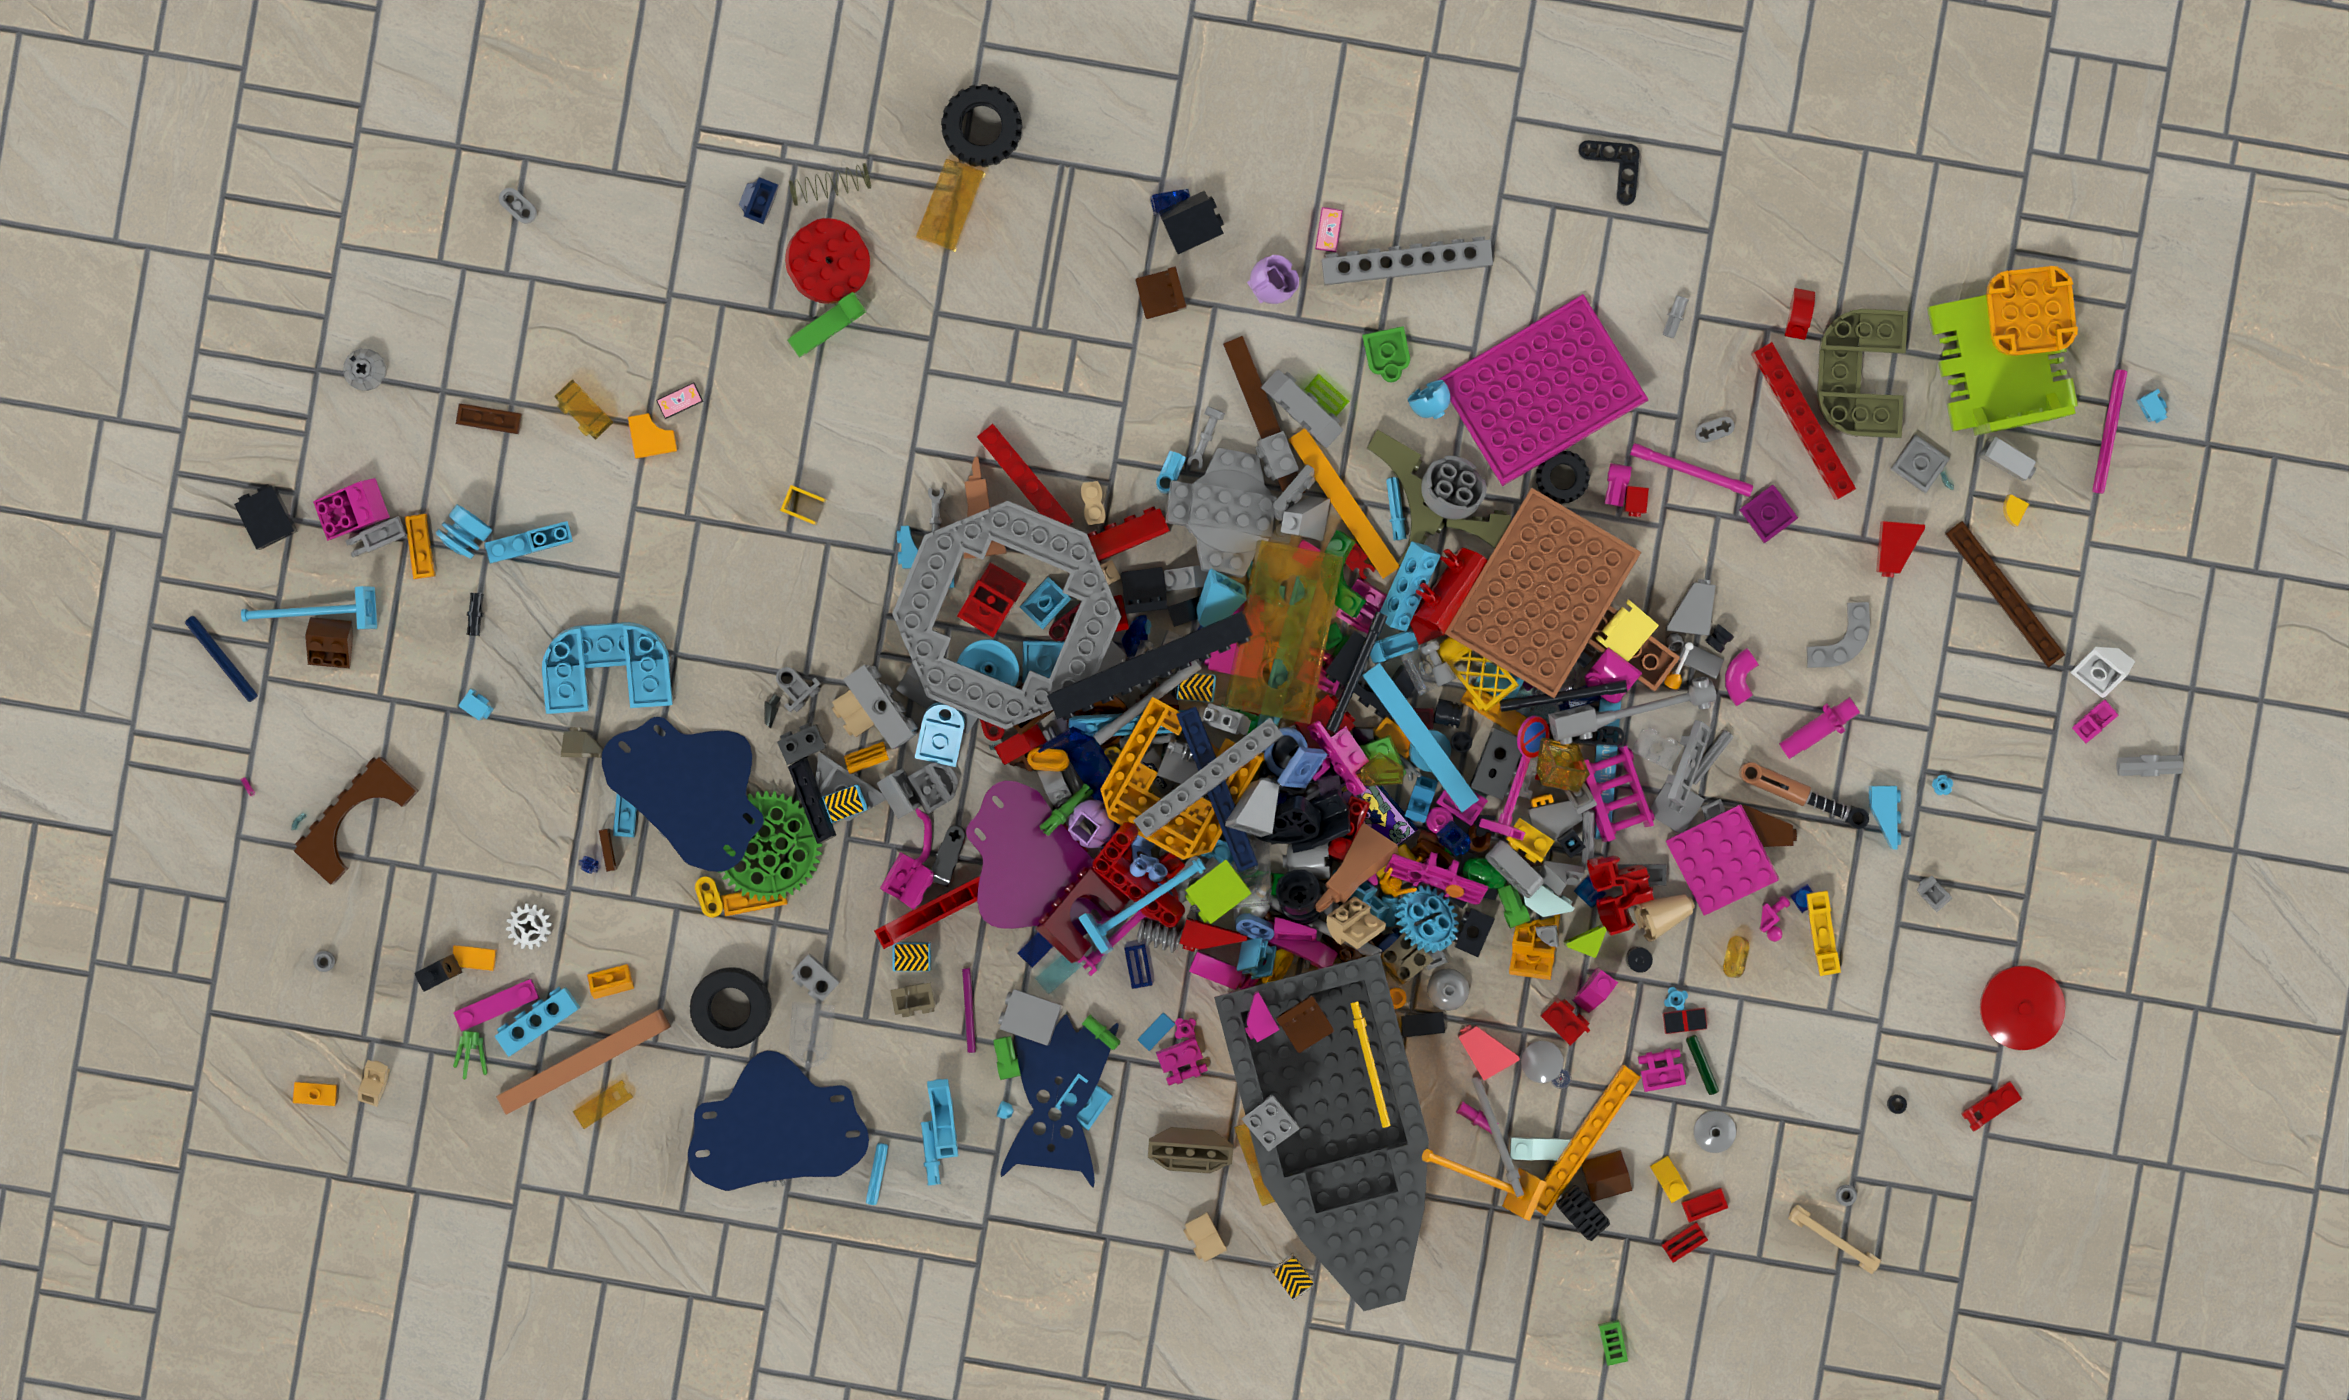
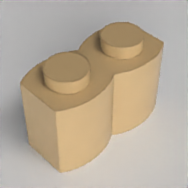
[1081,481,1106,526]
[832,690,875,737]
[1183,1212,1227,1262]

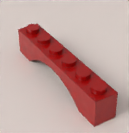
[977,423,1074,526]

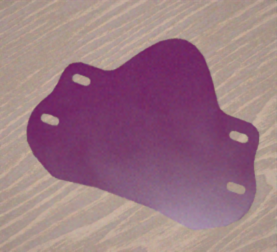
[966,780,1114,936]

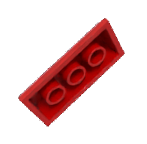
[1087,506,1170,561]

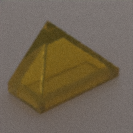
[1360,752,1403,786]

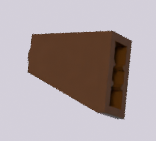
[1742,805,1797,847]

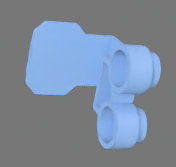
[1130,835,1167,882]

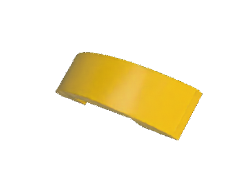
[1806,890,1841,976]

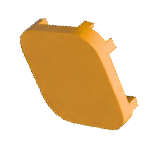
[1986,266,2078,356]

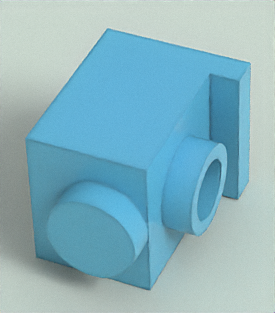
[2136,389,2167,423]
[459,689,494,721]

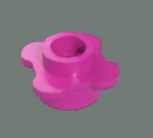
[1175,1018,1196,1039]

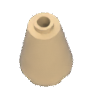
[1633,894,1695,942]

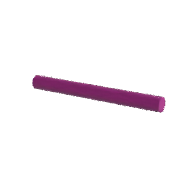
[962,968,976,1053]

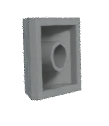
[876,768,921,819]

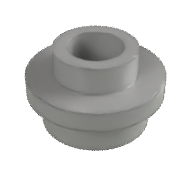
[313,951,335,972]
[1836,1185,1857,1206]

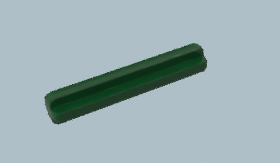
[1686,1035,1719,1095]

